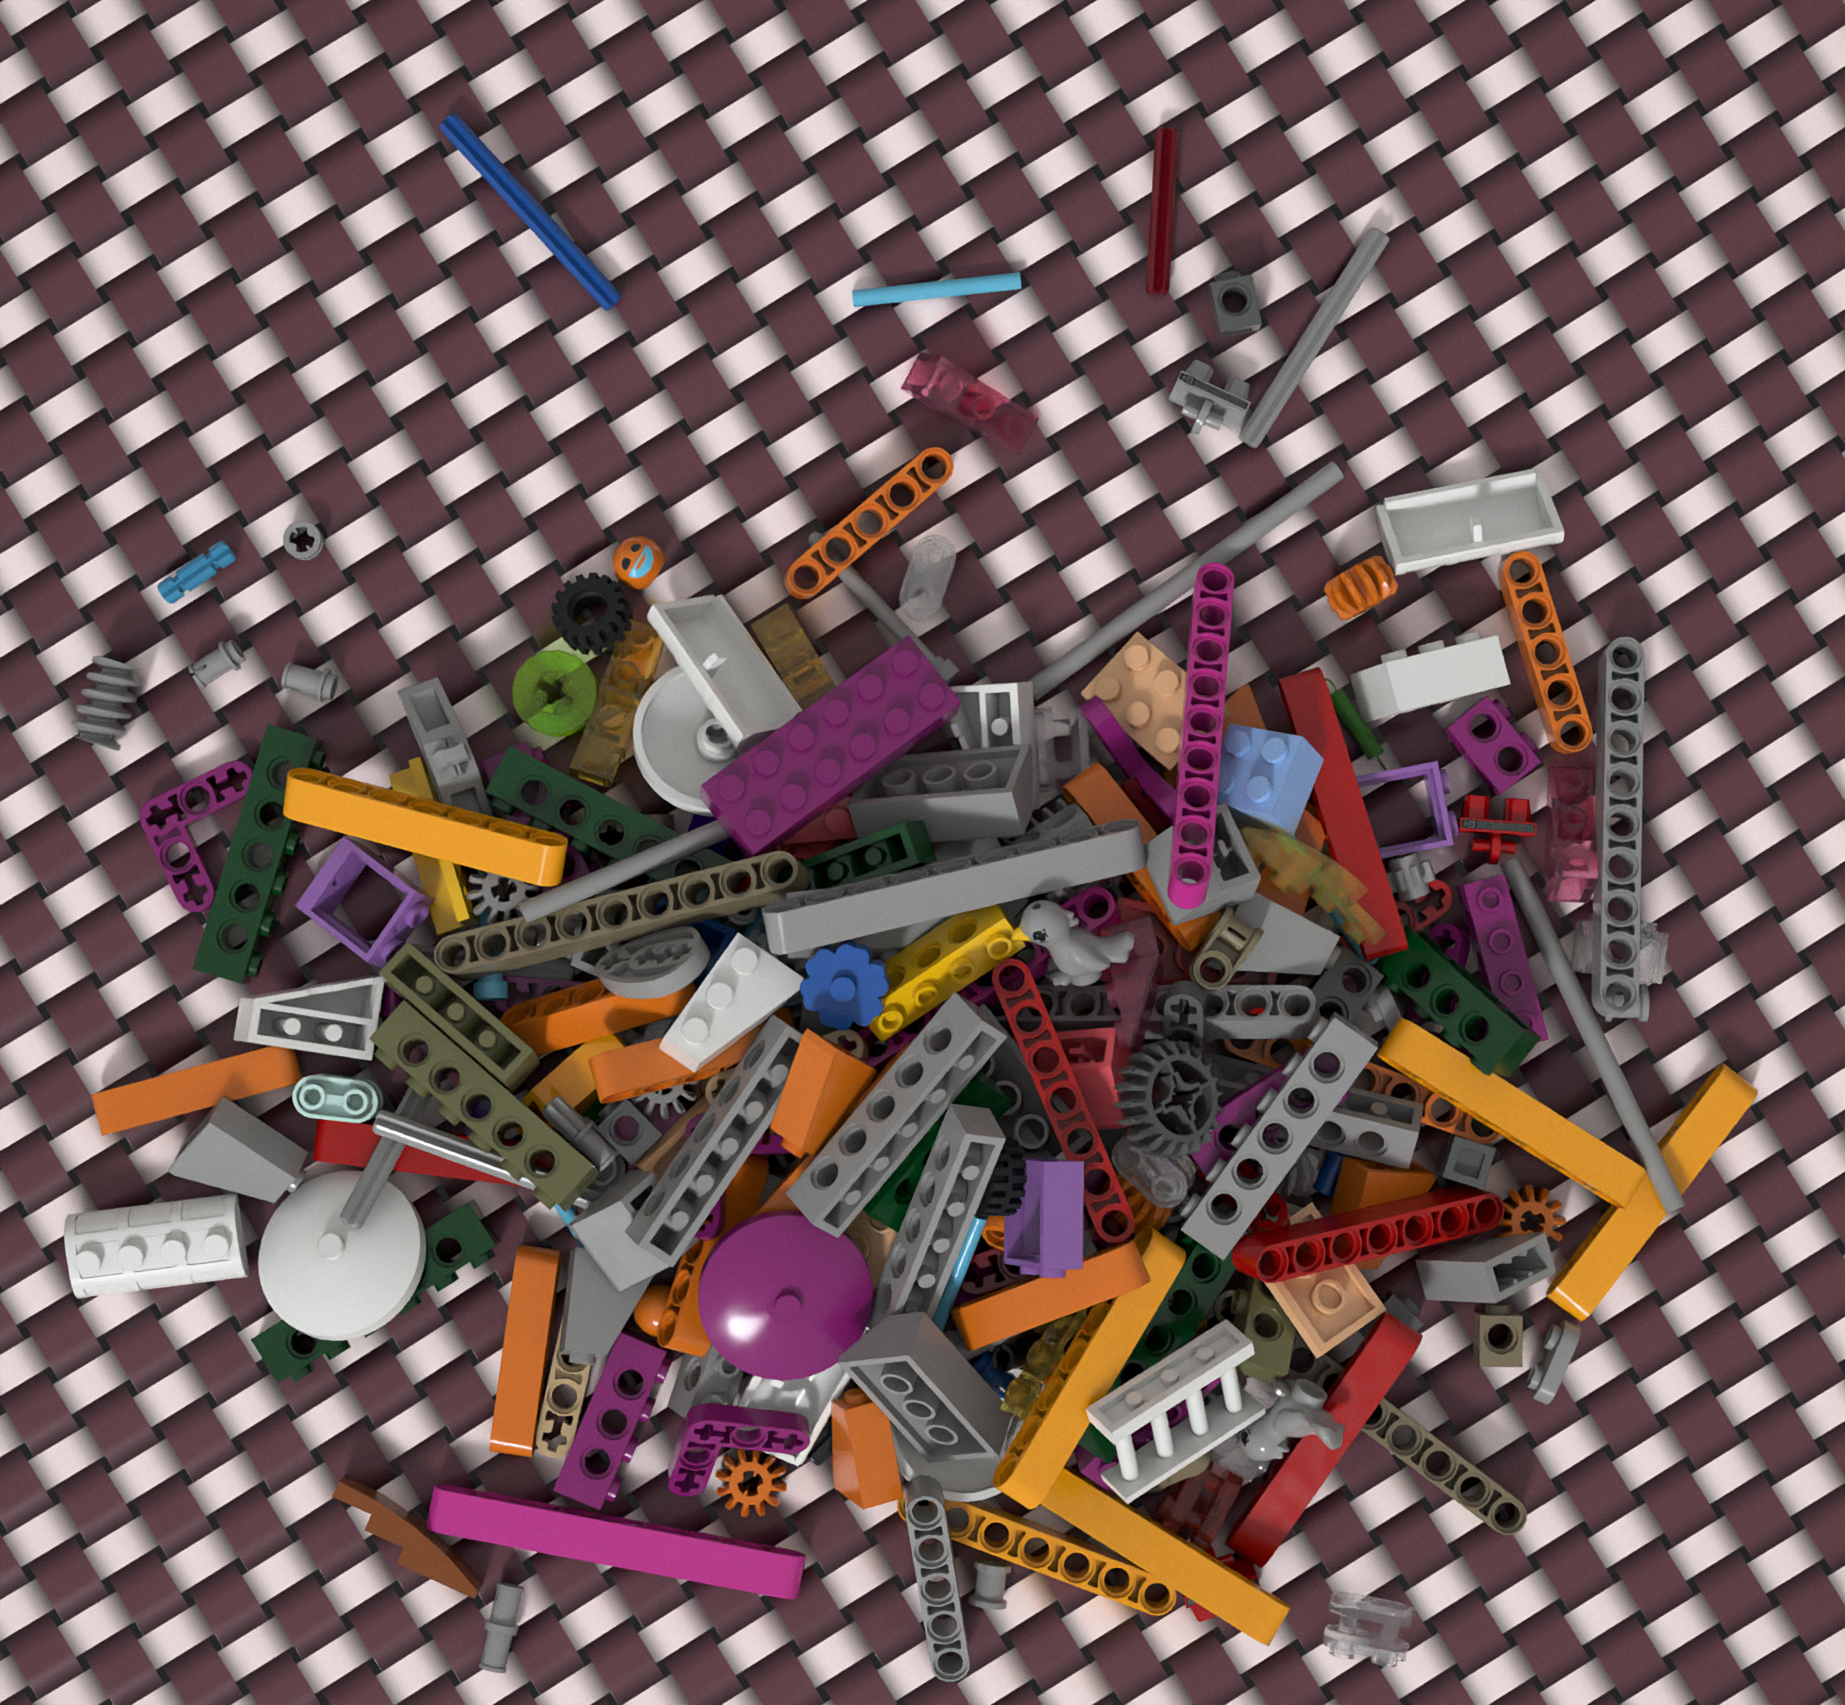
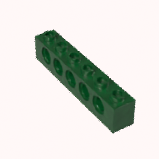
[193,724,326,984]
[485,746,733,905]
[251,1199,500,1383]
[1078,1225,1240,1465]

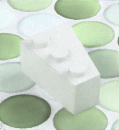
[1350,631,1511,723]
[949,681,1040,810]
[659,933,804,1073]
[233,975,384,1061]

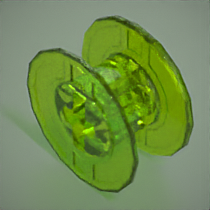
[512,650,600,737]

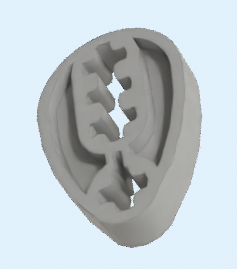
[595,926,710,999]

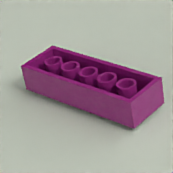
[700,635,961,858]

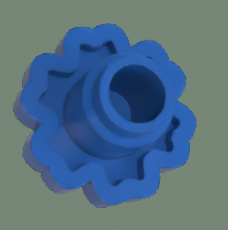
[800,940,891,1031]

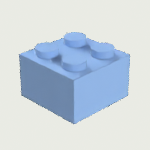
[1217,723,1324,836]

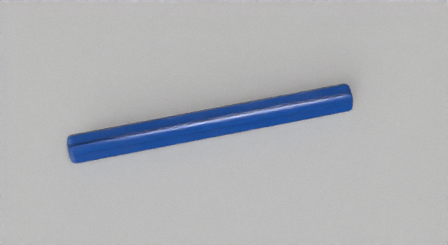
[439,113,622,311]

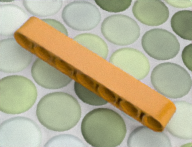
[283,768,568,887]
[1377,1017,1646,1209]
[1545,1063,1758,1322]
[992,1226,1186,1509]
[1041,1464,1291,1646]
[897,1481,1176,1616]

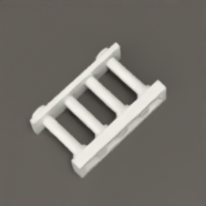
[1086,1319,1266,1504]

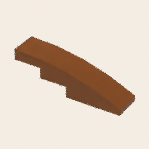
[332,1475,483,1599]

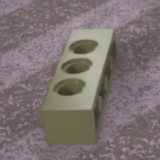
[379,942,541,1094]
[1231,1202,1303,1383]

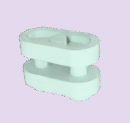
[292,1073,385,1123]

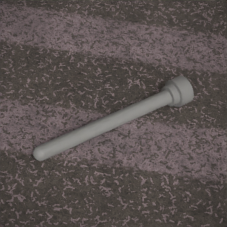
[808,532,960,684]

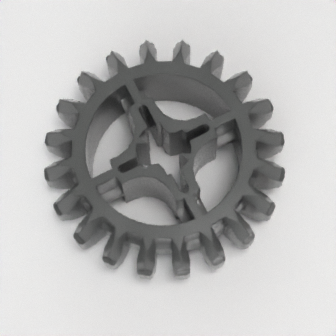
[1113,1039,1225,1159]

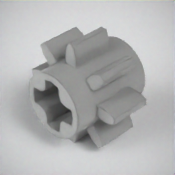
[1386,852,1436,902]

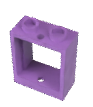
[1356,761,1458,859]
[295,836,435,968]
[1004,1158,1084,1278]

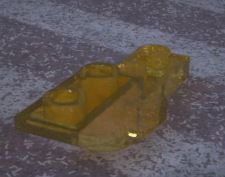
[569,619,665,788]
[1238,827,1387,945]

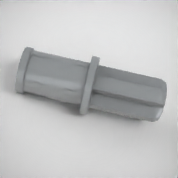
[542,1095,619,1172]

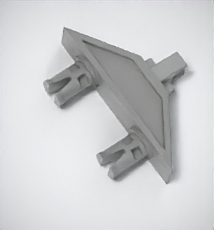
[397,677,492,816]

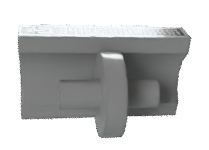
[1168,360,1251,435]

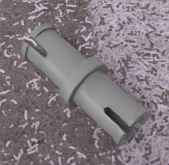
[479,1582,524,1673]

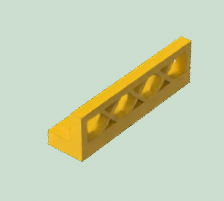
[389,757,479,936]

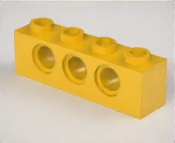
[868,904,1026,1043]

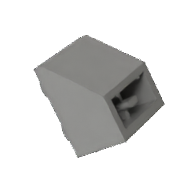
[1143,803,1261,926]
[568,1169,699,1291]

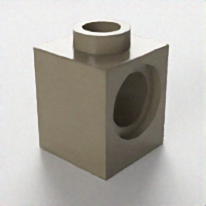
[1473,1303,1523,1367]

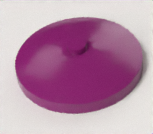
[698,1210,873,1380]

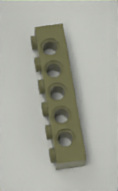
[369,1000,600,1212]

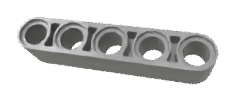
[904,1476,970,1682]

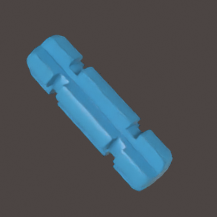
[157,541,236,604]

